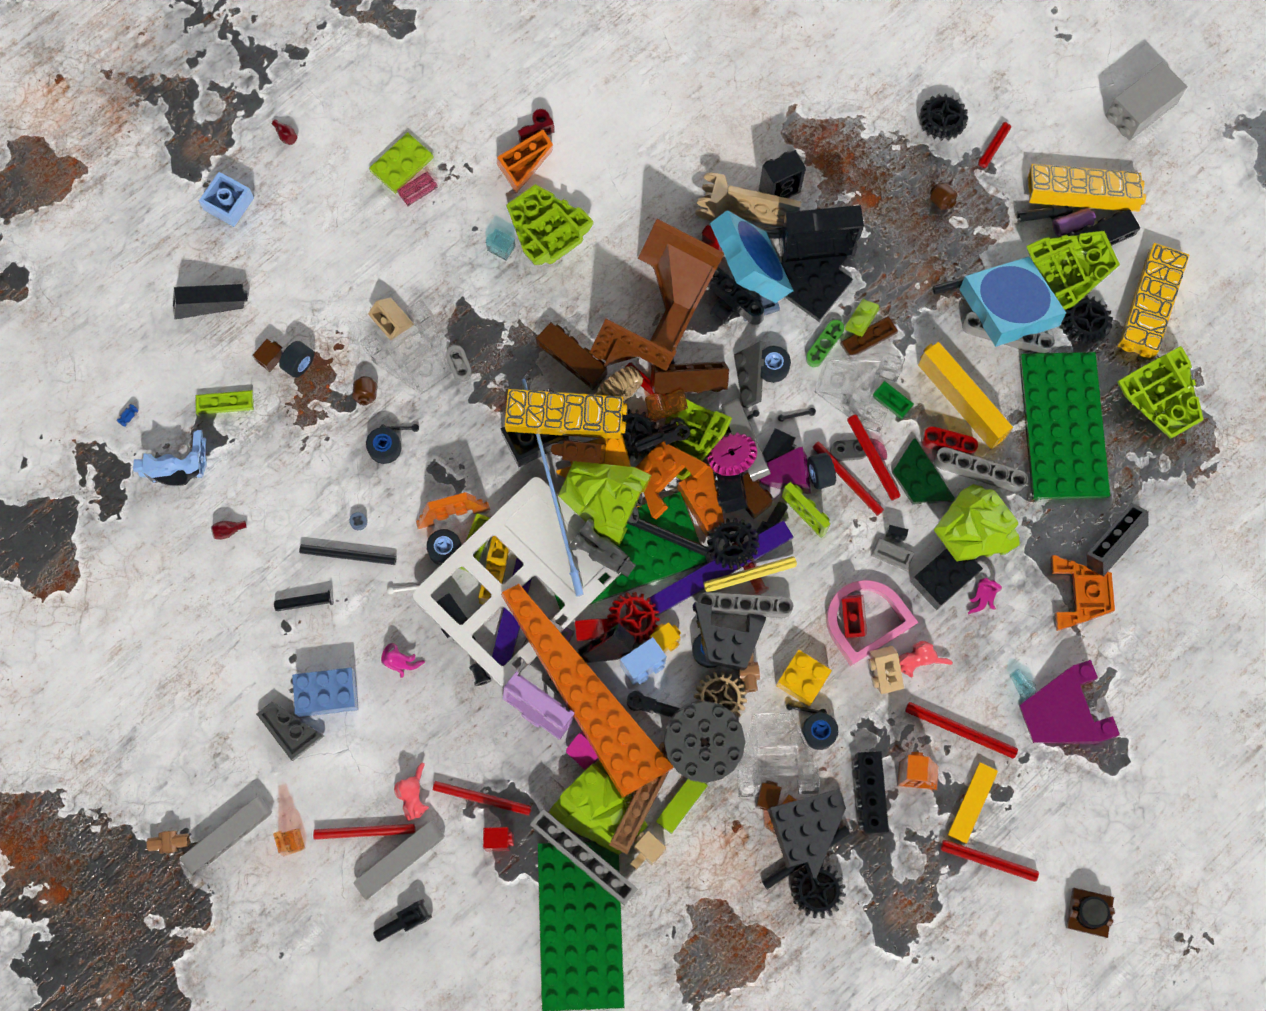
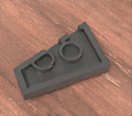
[734,341,765,408]
[256,702,324,761]

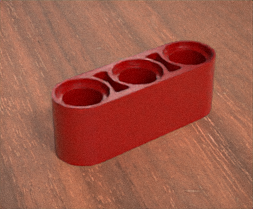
[921,426,978,455]

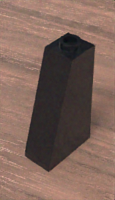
[172,284,248,319]

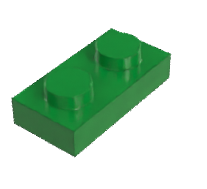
[872,381,914,420]

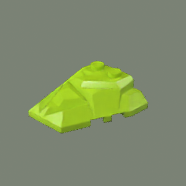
[506,184,594,265]
[1026,231,1120,310]
[1117,346,1204,439]
[663,393,732,480]
[558,461,652,546]
[933,484,1020,561]
[548,760,648,855]

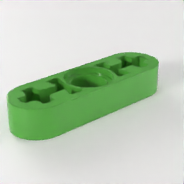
[806,320,844,367]

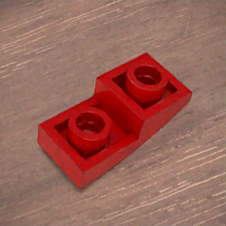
[575,619,614,641]

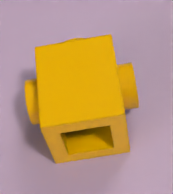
[650,622,681,653]

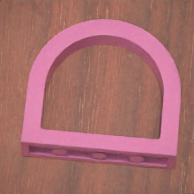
[826,580,918,666]

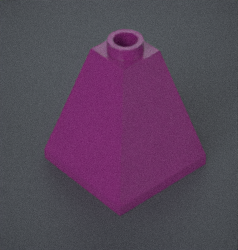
[759,447,811,494]

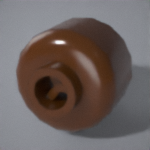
[930,183,958,210]
[352,376,378,406]

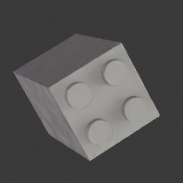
[1105,61,1188,141]

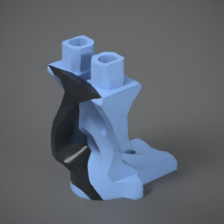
[133,430,207,486]

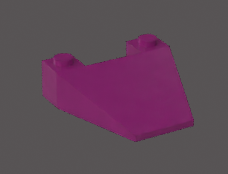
[1019,660,1120,744]

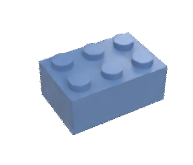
[292,667,358,717]

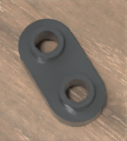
[830,439,866,461]

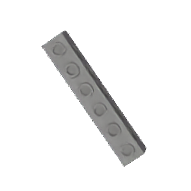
[530,809,638,906]

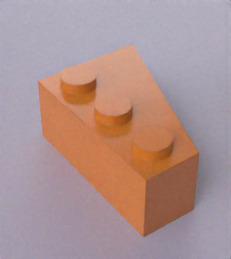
[497,130,553,194]
[677,466,724,537]
[897,752,939,790]

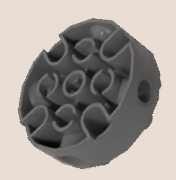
[664,700,745,783]

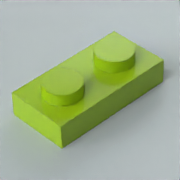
[845,299,879,337]

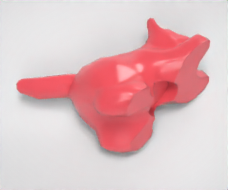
[899,641,953,678]
[394,762,429,821]

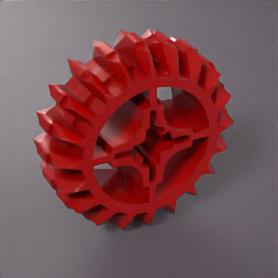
[607,592,660,644]

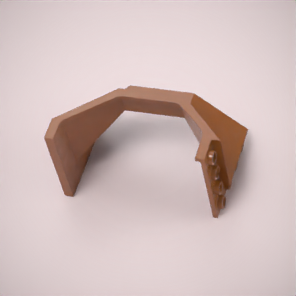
[589,219,724,371]

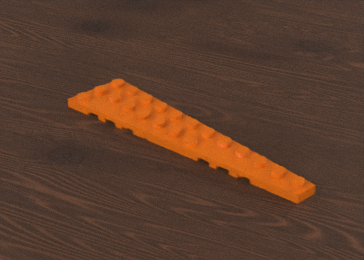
[501,584,674,798]

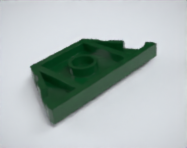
[892,438,955,505]

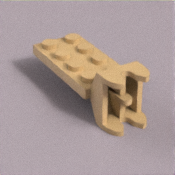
[695,173,801,227]

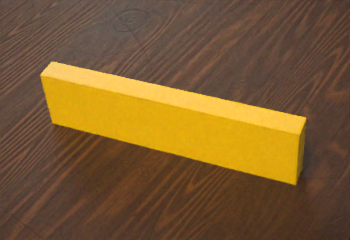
[947,762,998,844]

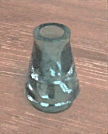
[1010,669,1037,699]

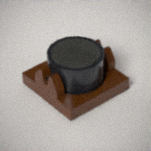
[1066,888,1115,938]

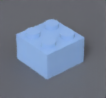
[199,172,254,227]
[620,637,667,685]

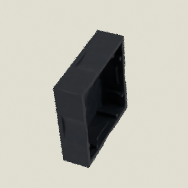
[779,205,864,262]

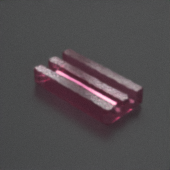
[397,171,438,206]

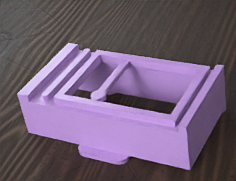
[503,671,575,740]

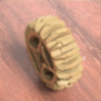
[595,366,643,401]
[694,672,747,717]

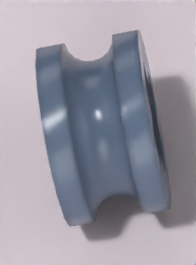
[349,512,367,531]

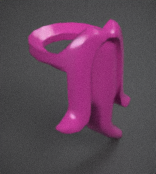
[968,578,1002,614]
[381,643,425,678]

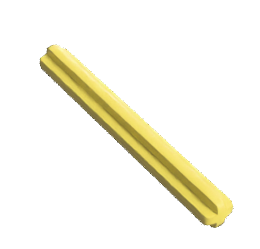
[704,556,797,592]

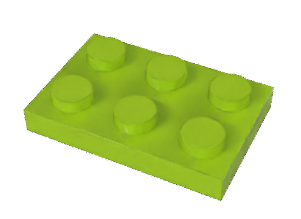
[369,132,434,194]
[781,482,831,538]

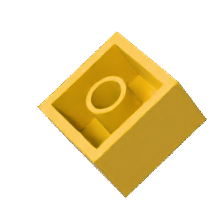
[776,649,832,707]

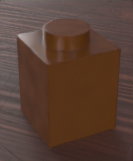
[252,339,283,372]
[756,780,782,811]

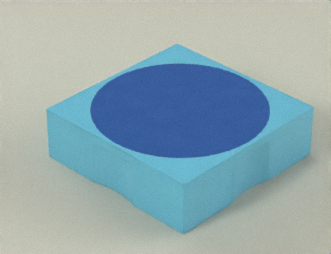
[710,210,793,303]
[960,256,1066,347]

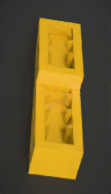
[478,536,510,605]

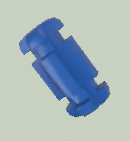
[116,404,138,427]

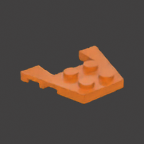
[635,442,709,519]
[416,492,490,529]
[1051,555,1115,631]

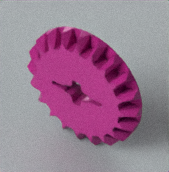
[708,432,757,476]

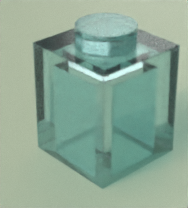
[486,229,516,261]

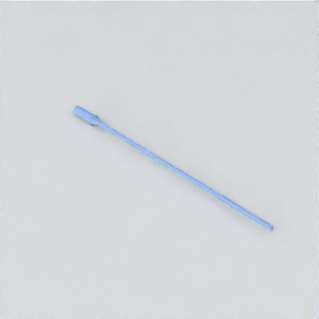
[522,379,584,597]

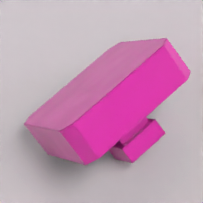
[566,731,598,770]

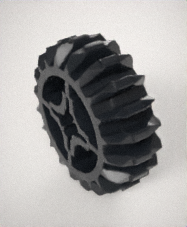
[919,93,968,141]
[1061,295,1113,345]
[622,409,658,460]
[707,518,760,570]
[791,863,846,919]

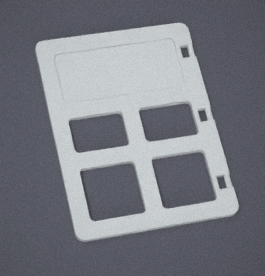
[413,477,621,686]

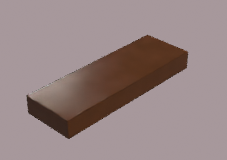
[840,316,898,359]

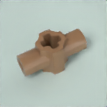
[738,653,760,693]
[147,831,190,854]

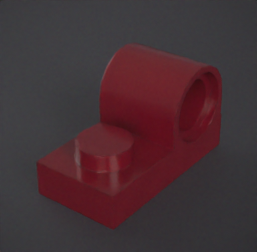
[518,109,555,143]

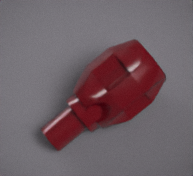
[271,119,298,145]
[211,521,247,540]

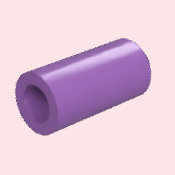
[1052,208,1096,237]

